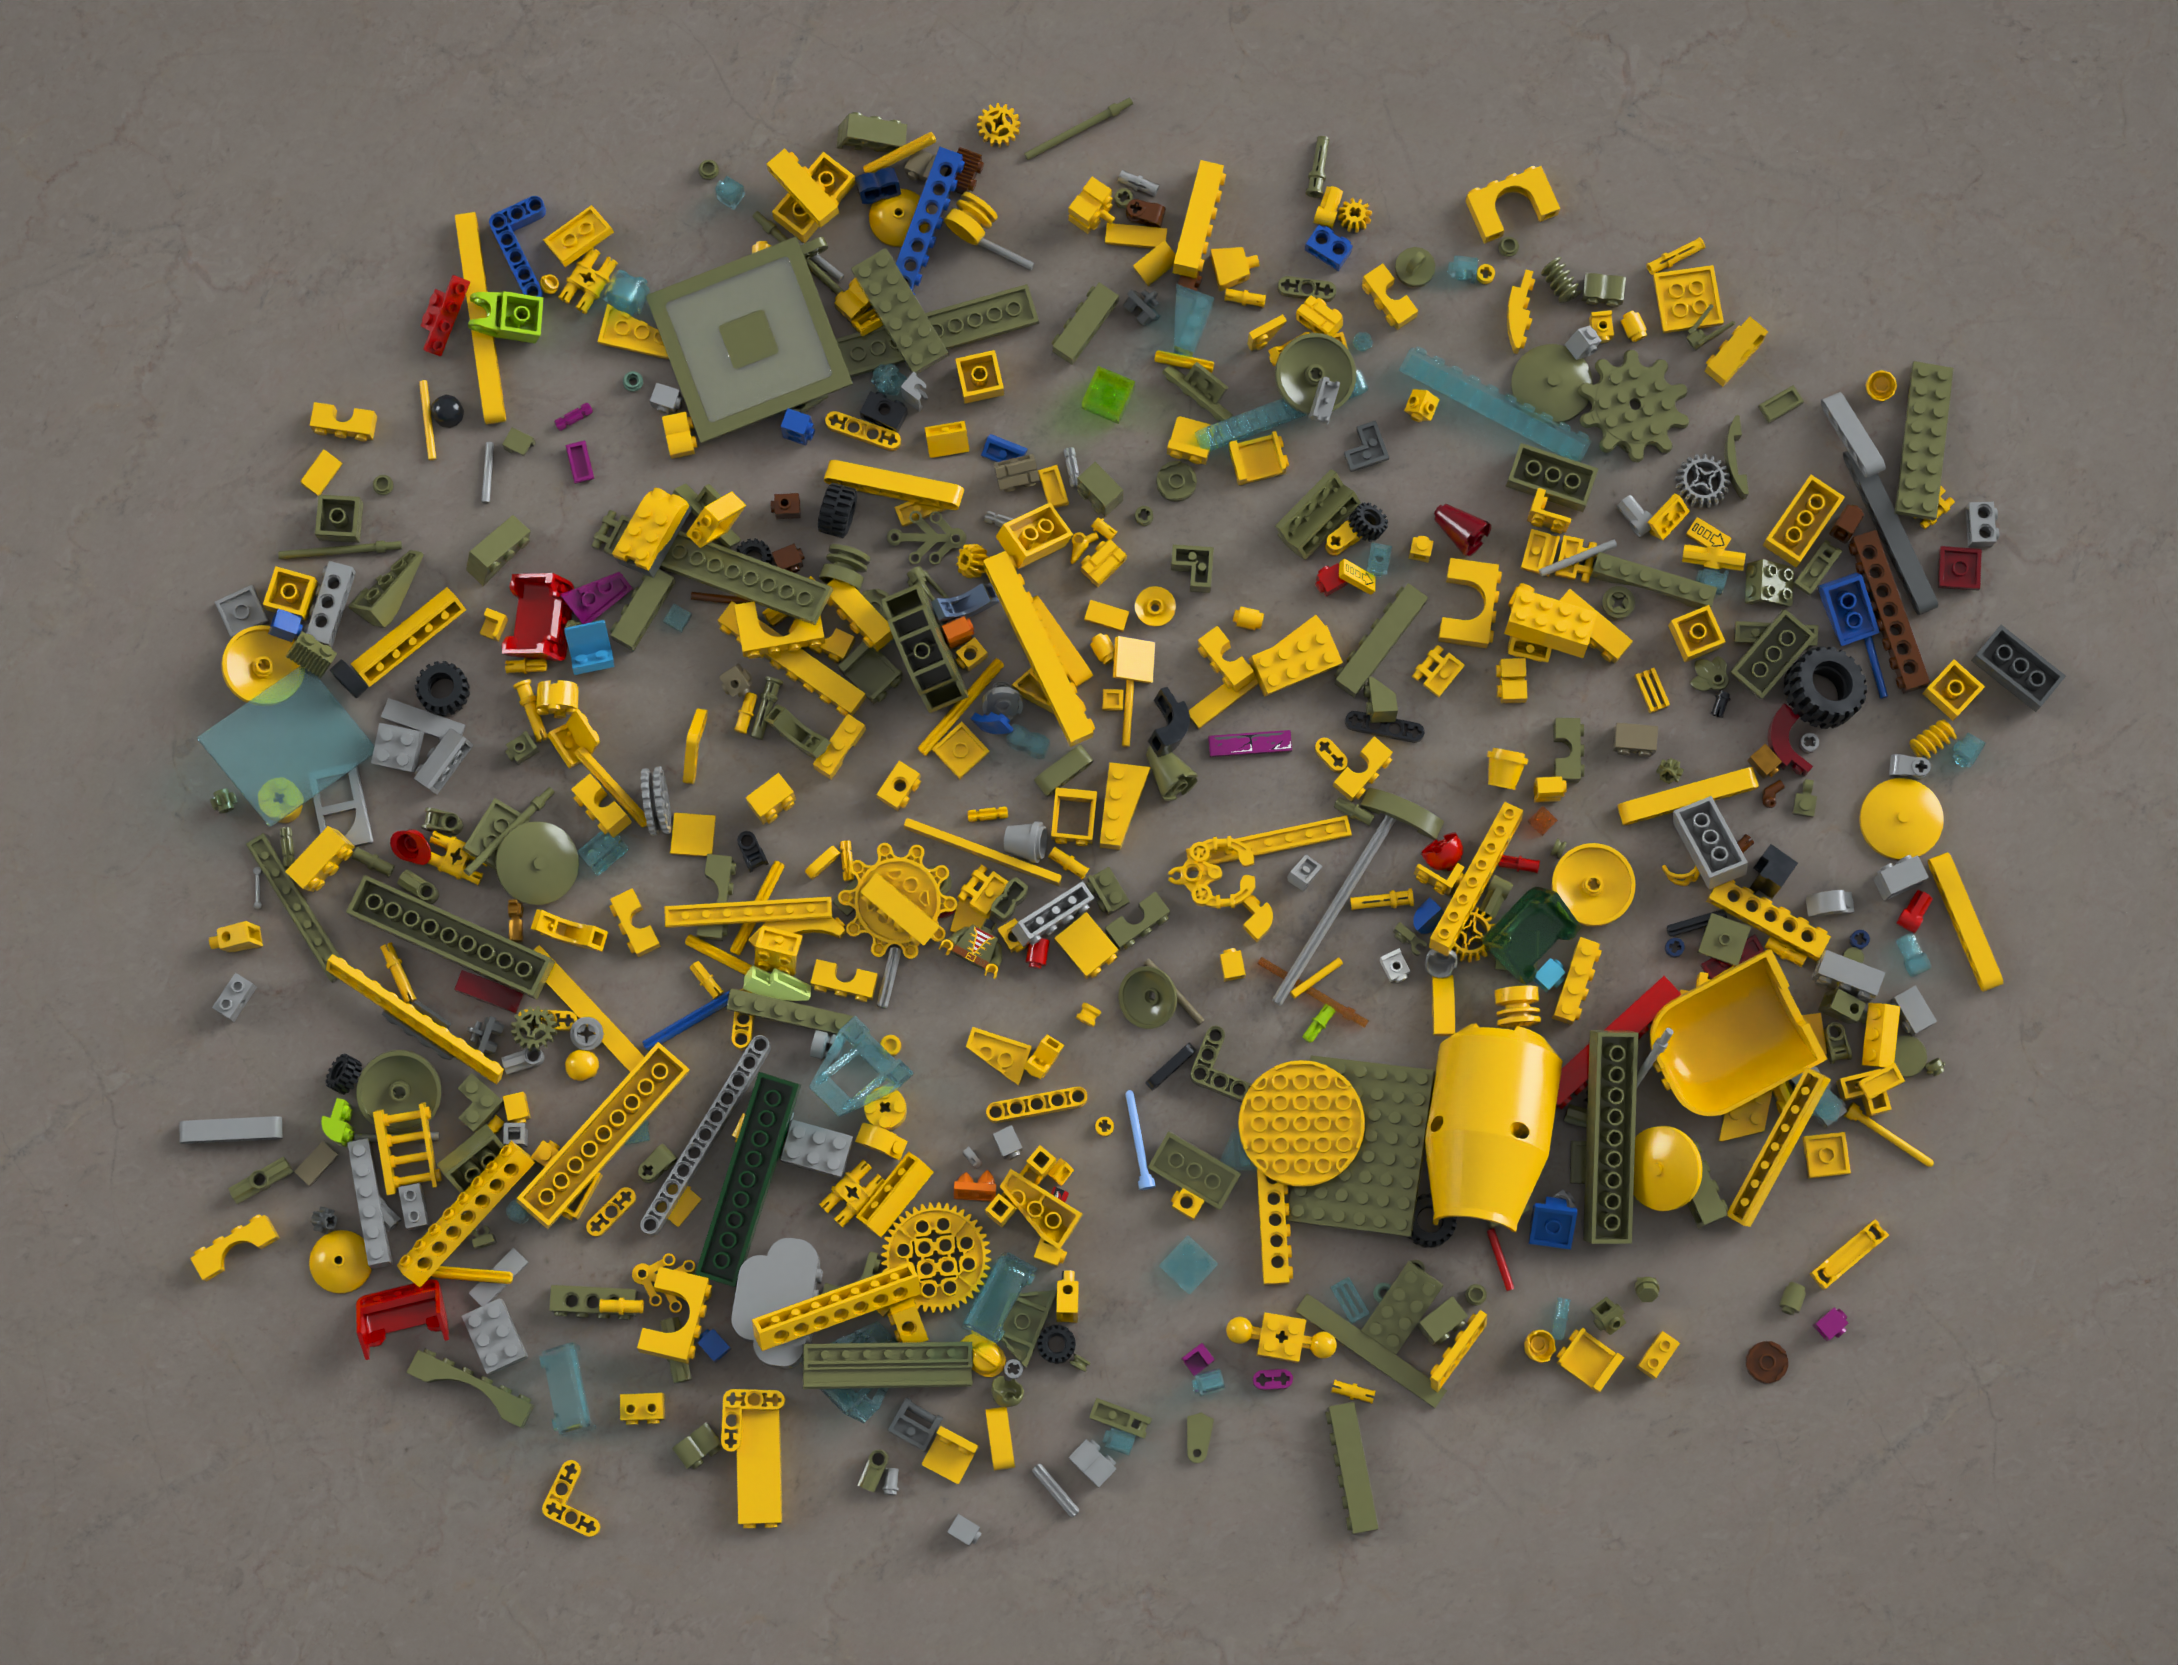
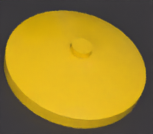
[221,625,305,707]
[1859,778,1943,861]
[1552,843,1636,926]
[1633,1126,1702,1211]

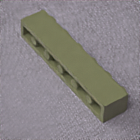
[1334,583,1428,698]
[1325,1402,1379,1534]

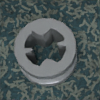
[1799,733,1819,753]
[1004,1359,1023,1379]

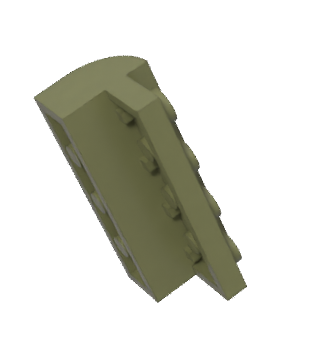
[1275,469,1361,560]

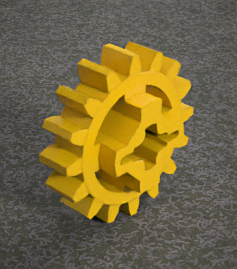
[977,103,1021,147]

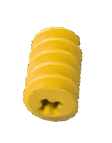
[1909,719,1957,759]

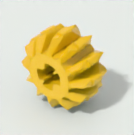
[1338,198,1372,233]
[956,543,989,579]

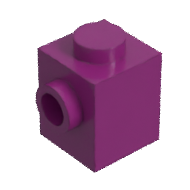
[1812,1307,1849,1342]

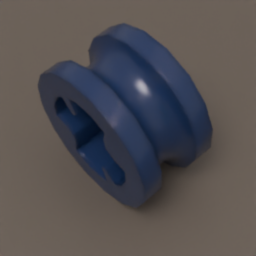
[1850,930,1870,950]
[1665,938,1685,958]

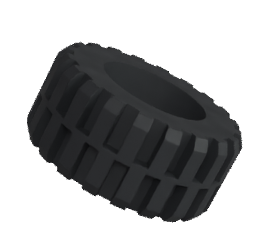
[1784,646,1867,729]

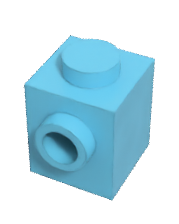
[1532,958,1566,993]

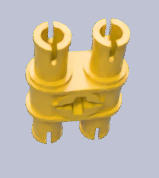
[558,248,618,314]
[428,830,488,886]
[819,1159,885,1228]

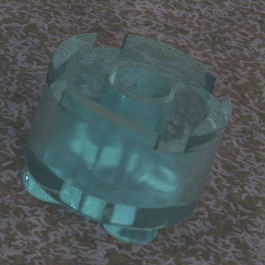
[603,270,650,315]

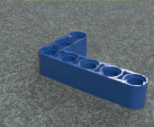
[489,196,546,299]

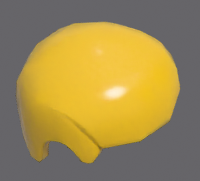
[1865,370,1897,401]
[565,1049,599,1081]
[1524,1329,1556,1363]

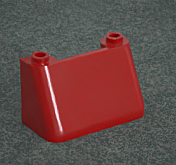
[502,573,574,661]

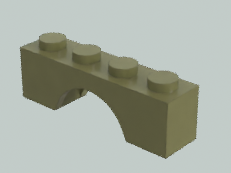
[697,854,737,941]

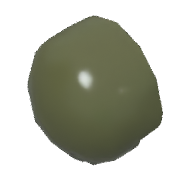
[991,1376,1024,1407]

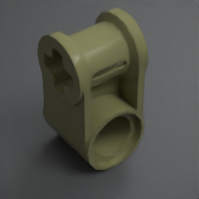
[421,807,463,835]
[1824,1022,1852,1064]
[638,1144,678,1183]

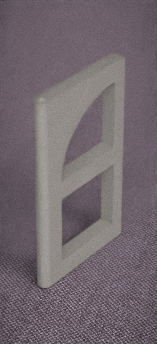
[308,762,374,847]

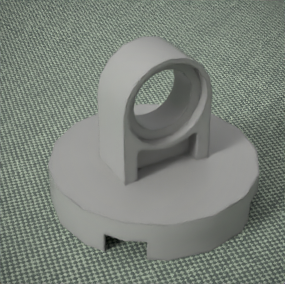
[982,681,1023,720]

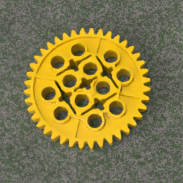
[881,1202,992,1313]

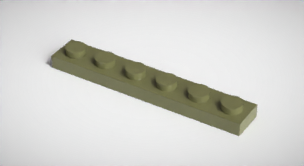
[726,988,853,1037]

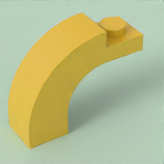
[531,909,608,952]

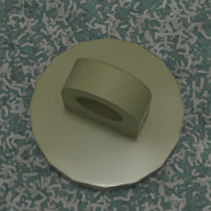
[1395,247,1436,287]

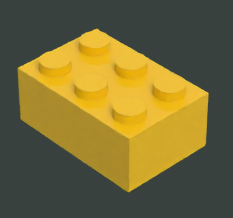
[996,503,1073,569]
[285,826,355,892]

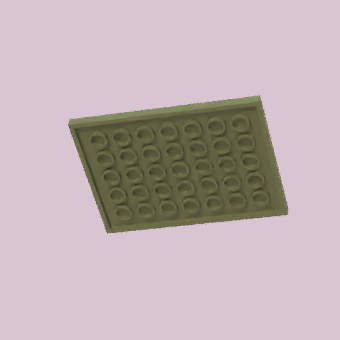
[1287,1055,1435,1237]

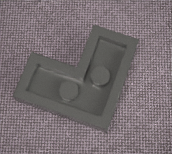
[1344,421,1389,472]

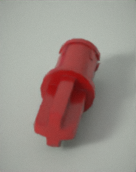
[1498,855,1540,874]

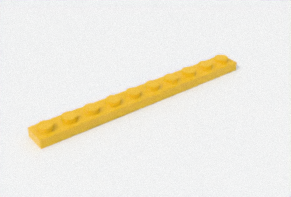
[326,954,504,1085]

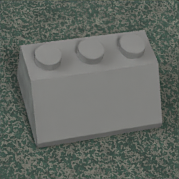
[414,728,473,795]

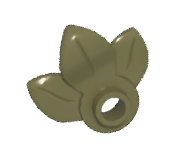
[1690,656,1729,691]

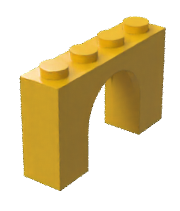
[1465,166,1560,244]
[1438,558,1502,649]
[734,601,825,659]
[985,1145,1056,1228]
[637,1267,712,1364]

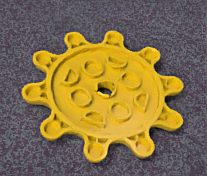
[838,843,957,959]

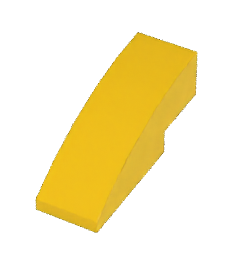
[1432,975,1455,1036]

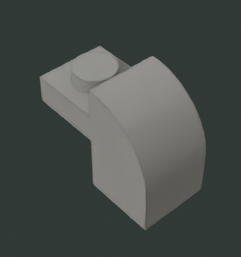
[1805,890,1854,917]

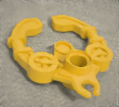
[1168,836,1256,909]

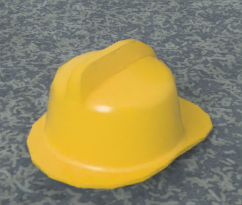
[961,1334,1006,1377]

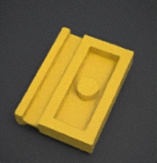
[1520,529,1560,577]

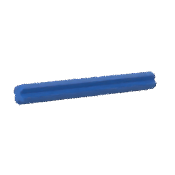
[642,991,729,1051]

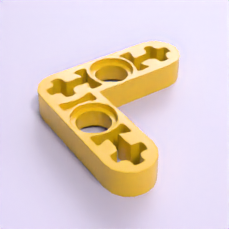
[683,708,708,784]
[721,1389,785,1452]
[542,1460,601,1537]

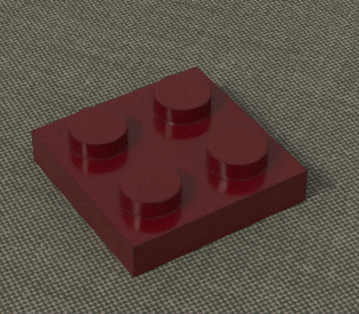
[1938,546,1982,591]

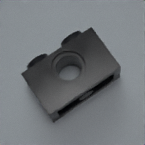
[860,391,908,433]

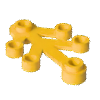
[632,1253,712,1313]

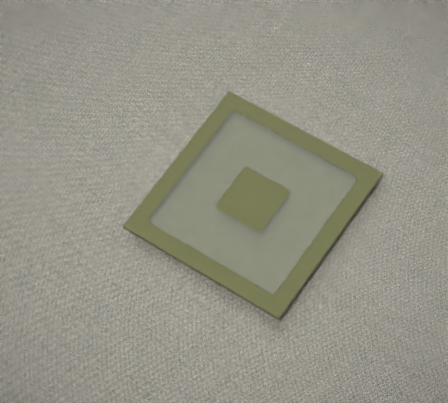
[645,236,853,444]

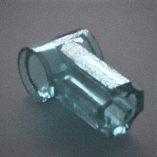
[1895,932,1931,977]

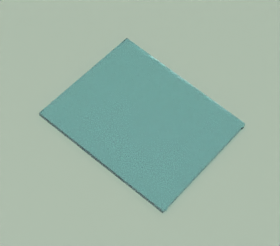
[197,666,374,827]

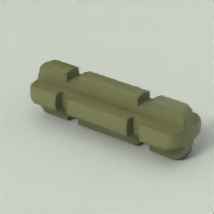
[280,827,295,868]

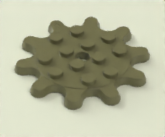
[1578,350,1689,463]

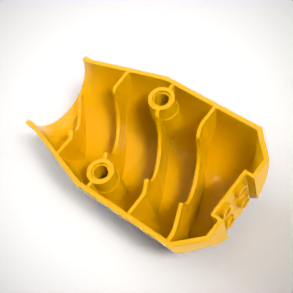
[1424,1023,1563,1232]

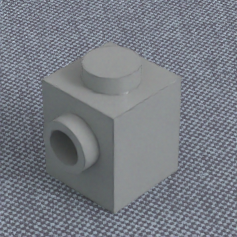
[1564,326,1602,360]
[650,383,683,415]

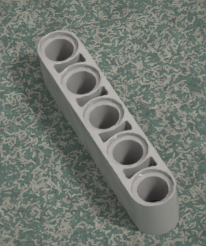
[1821,392,1886,478]
[179,1116,283,1144]

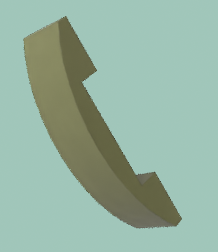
[1724,415,1749,500]
[1361,788,1444,840]

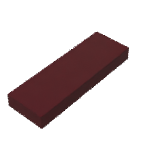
[1701,934,1765,979]

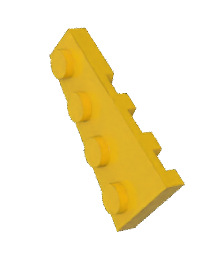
[597,304,669,360]

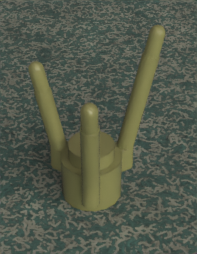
[1686,304,1735,350]
[907,566,949,601]

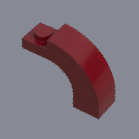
[1768,703,1813,776]

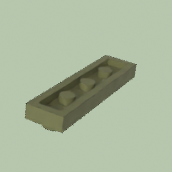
[1734,621,1818,646]

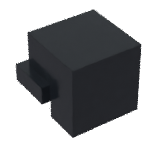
[1749,844,1798,899]

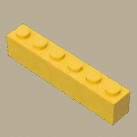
[1172,160,1226,278]
[351,587,466,687]

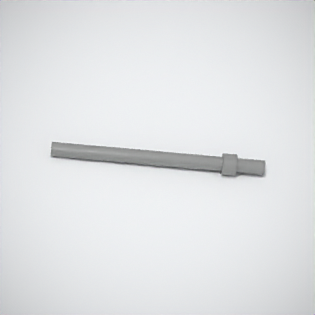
[1637,1028,1674,1088]

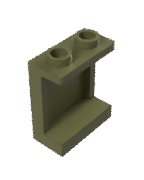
[838,641,903,704]

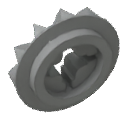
[570,1017,604,1050]

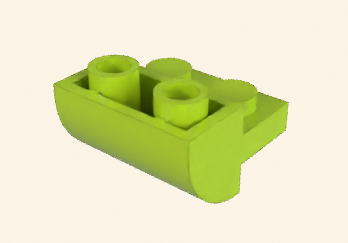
[321,1098,355,1147]

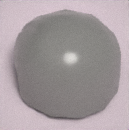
[1425,949,1458,978]

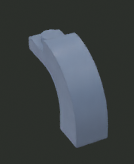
[931,583,1000,624]

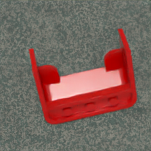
[356,1279,449,1360]

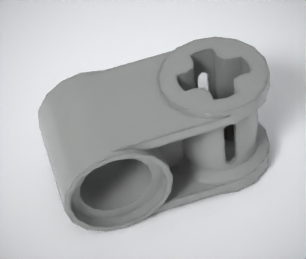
[1889,754,1931,779]

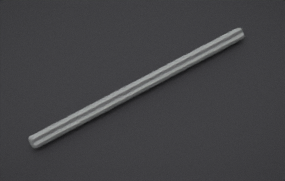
[1272,815,1396,1006]

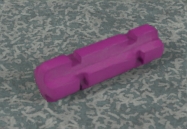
[554,403,593,431]

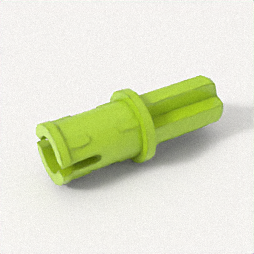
[1302,1004,1336,1043]

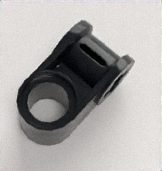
[737,831,769,873]

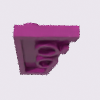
[560,572,633,624]

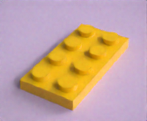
[1430,1310,1487,1393]

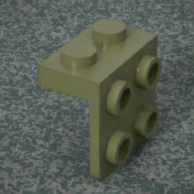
[1745,559,1794,607]

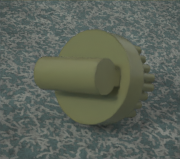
[1635,1277,1659,1302]

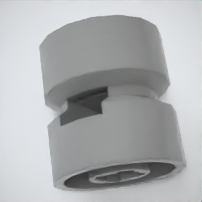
[810,1030,845,1063]

